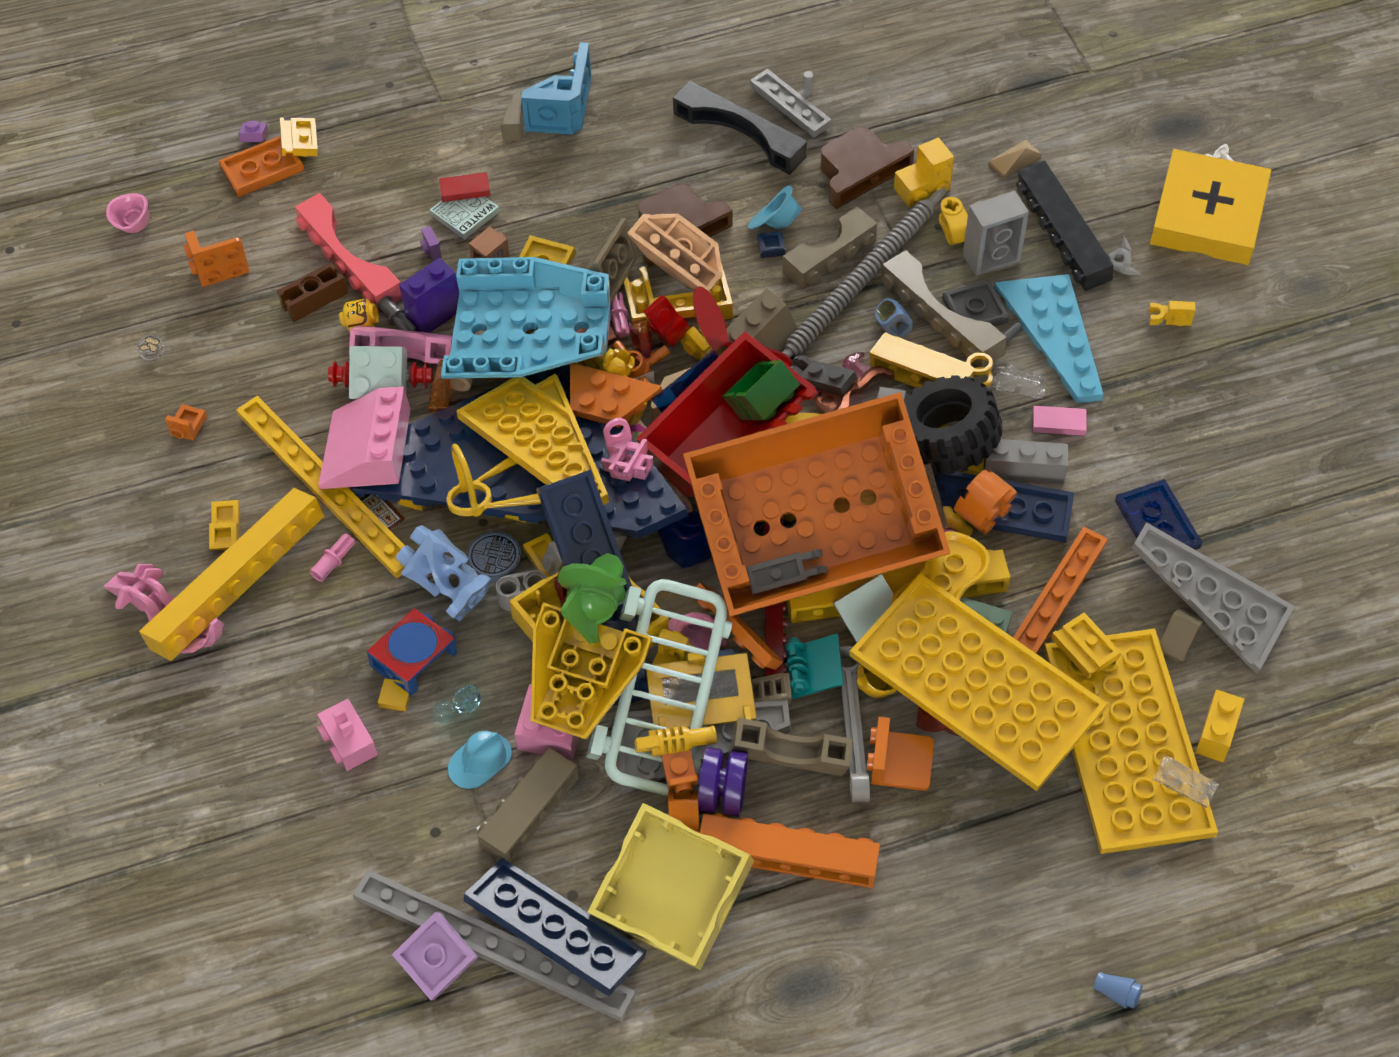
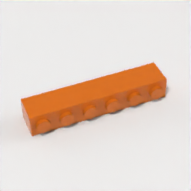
[699,813,880,888]

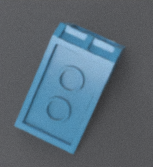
[521,42,592,134]

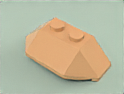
[627,214,723,292]

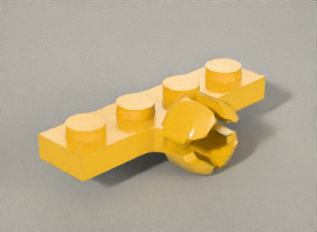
[575,348,647,425]

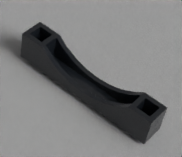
[673,81,807,175]

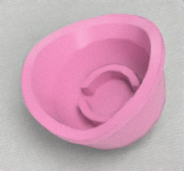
[106,193,150,234]

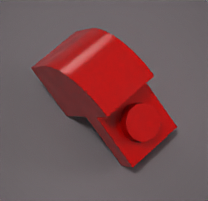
[643,295,690,348]

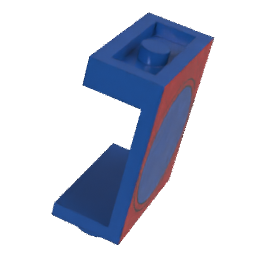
[367,608,457,697]

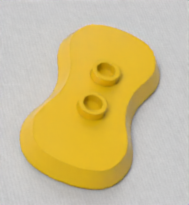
[891,531,990,605]

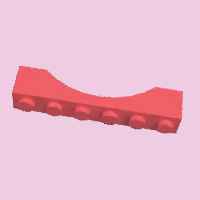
[295,193,402,312]

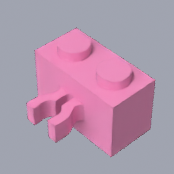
[317,699,378,771]

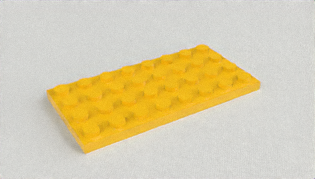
[850,573,1108,791]
[1044,628,1218,854]

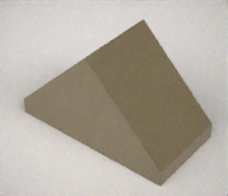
[1160,607,1204,664]

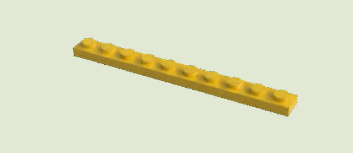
[236,395,405,579]

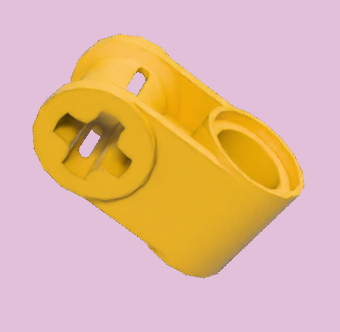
[938,197,968,246]

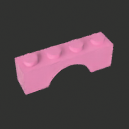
[349,326,453,364]

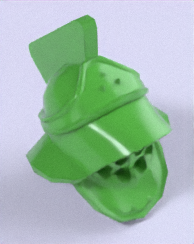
[558,553,627,644]

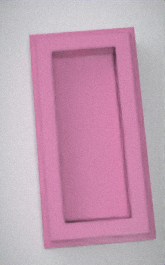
[1032,406,1087,436]

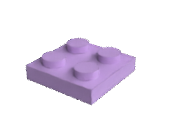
[392,912,478,1000]

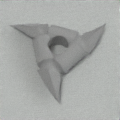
[1107,236,1142,275]

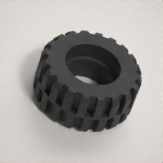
[904,375,1003,475]

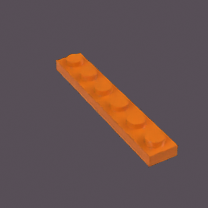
[1013,527,1108,655]

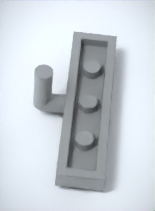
[750,69,832,138]

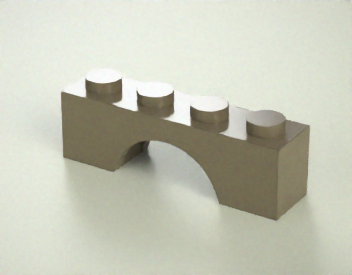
[783,206,877,290]
[729,718,853,777]

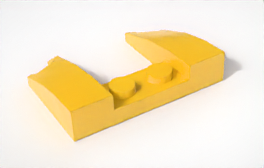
[623,263,733,333]

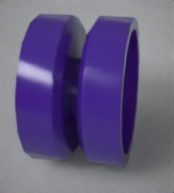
[698,747,748,817]

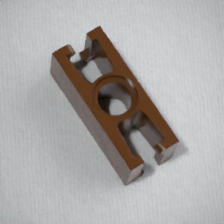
[277,262,348,322]

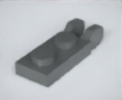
[791,355,857,395]
[746,549,828,596]

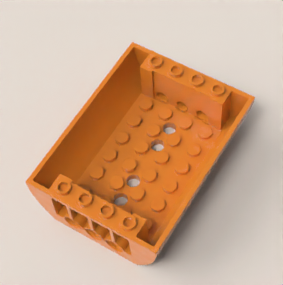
[683,392,950,617]

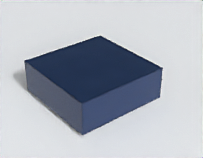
[757,231,786,258]

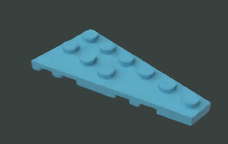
[994,274,1104,403]

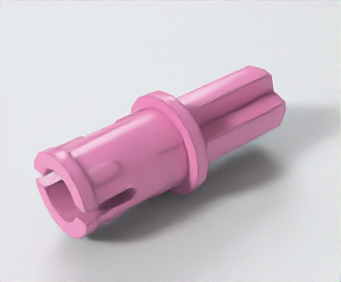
[610,292,630,338]
[309,534,355,582]

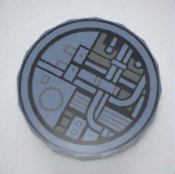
[467,532,521,582]

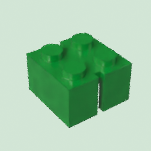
[722,360,800,421]

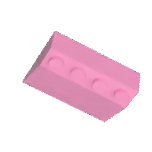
[318,387,411,489]

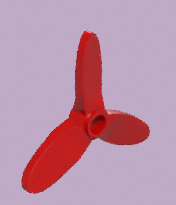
[676,286,792,398]

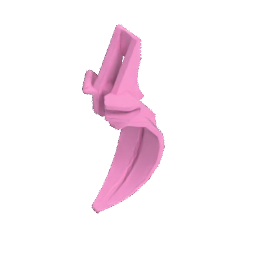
[103,564,225,653]

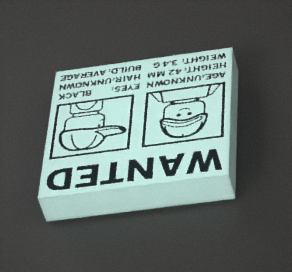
[430,197,499,240]

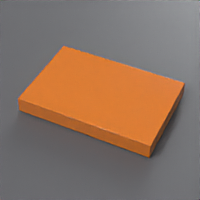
[218,135,304,198]

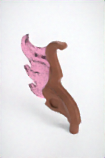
[814,352,895,414]

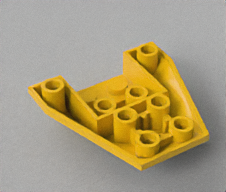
[530,603,653,740]

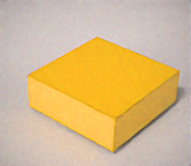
[378,678,410,712]

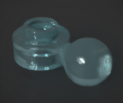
[432,684,482,723]

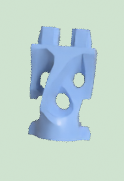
[395,525,491,622]

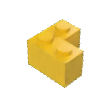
[894,137,954,208]

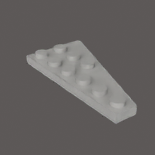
[619,700,790,795]

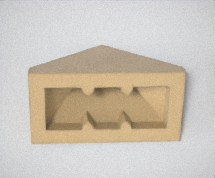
[989,140,1041,178]

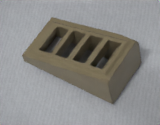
[501,89,523,141]
[732,673,792,707]

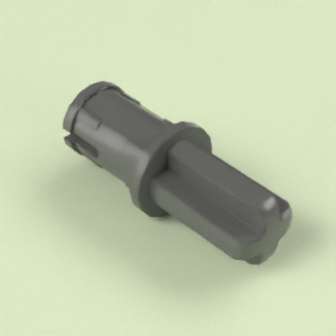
[377,296,416,331]

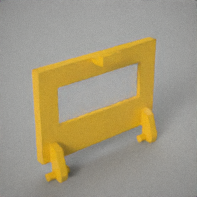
[646,653,757,729]

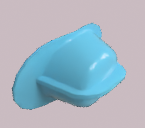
[748,186,802,229]
[448,731,512,789]

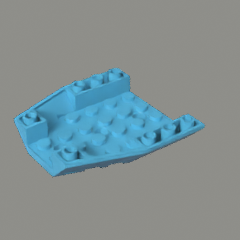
[441,257,610,379]

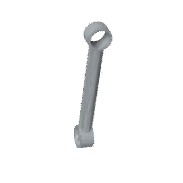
[840,646,870,803]

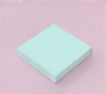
[832,574,894,643]

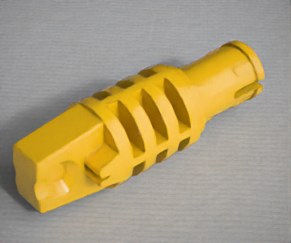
[634,725,717,757]

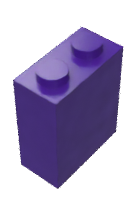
[399,257,459,333]

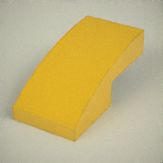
[209,500,240,551]

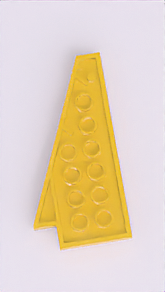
[456,374,609,505]

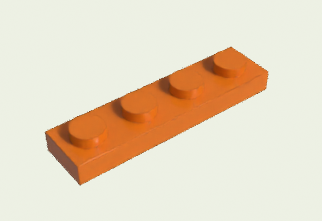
[696,582,783,670]

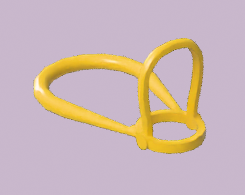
[446,444,541,517]

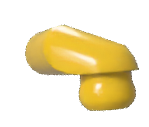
[938,506,973,536]

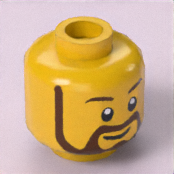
[339,299,379,332]

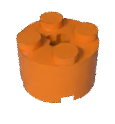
[954,469,1018,535]

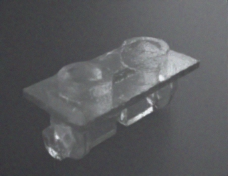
[992,364,1048,400]
[1153,756,1220,808]

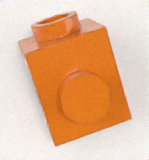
[165,404,208,441]

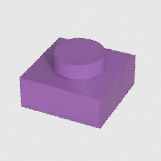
[238,121,268,142]
[420,226,442,262]

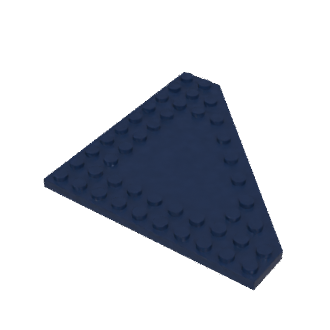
[350,363,688,538]

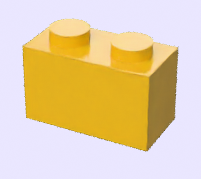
[1195,689,1244,762]

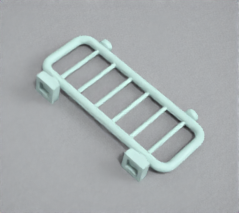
[586,579,732,796]

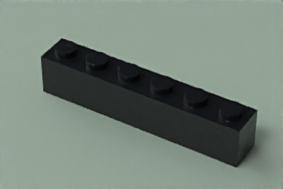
[1016,160,1114,291]

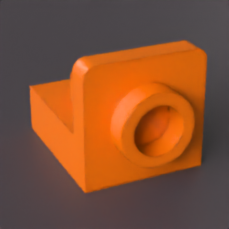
[661,750,698,794]

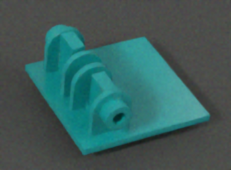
[786,634,844,700]

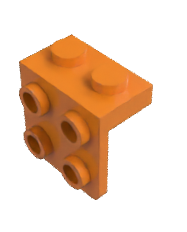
[183,231,249,287]
[867,717,934,791]

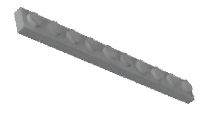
[353,870,636,1022]

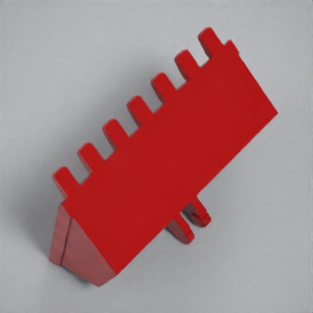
[636,331,818,497]

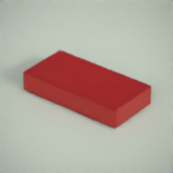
[439,172,491,202]

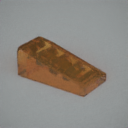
[428,360,452,412]

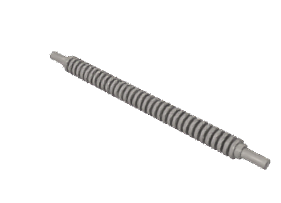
[782,188,947,358]

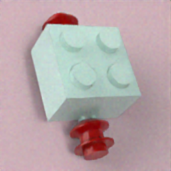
[328,346,433,400]

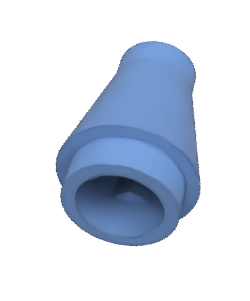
[1093,972,1143,1009]

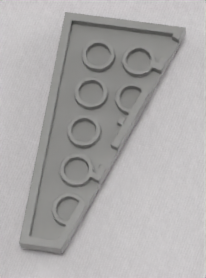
[1132,523,1295,674]

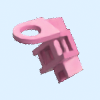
[601,418,653,481]

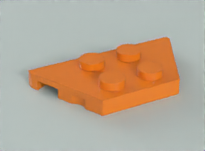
[570,363,663,428]

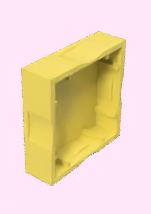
[588,803,754,971]

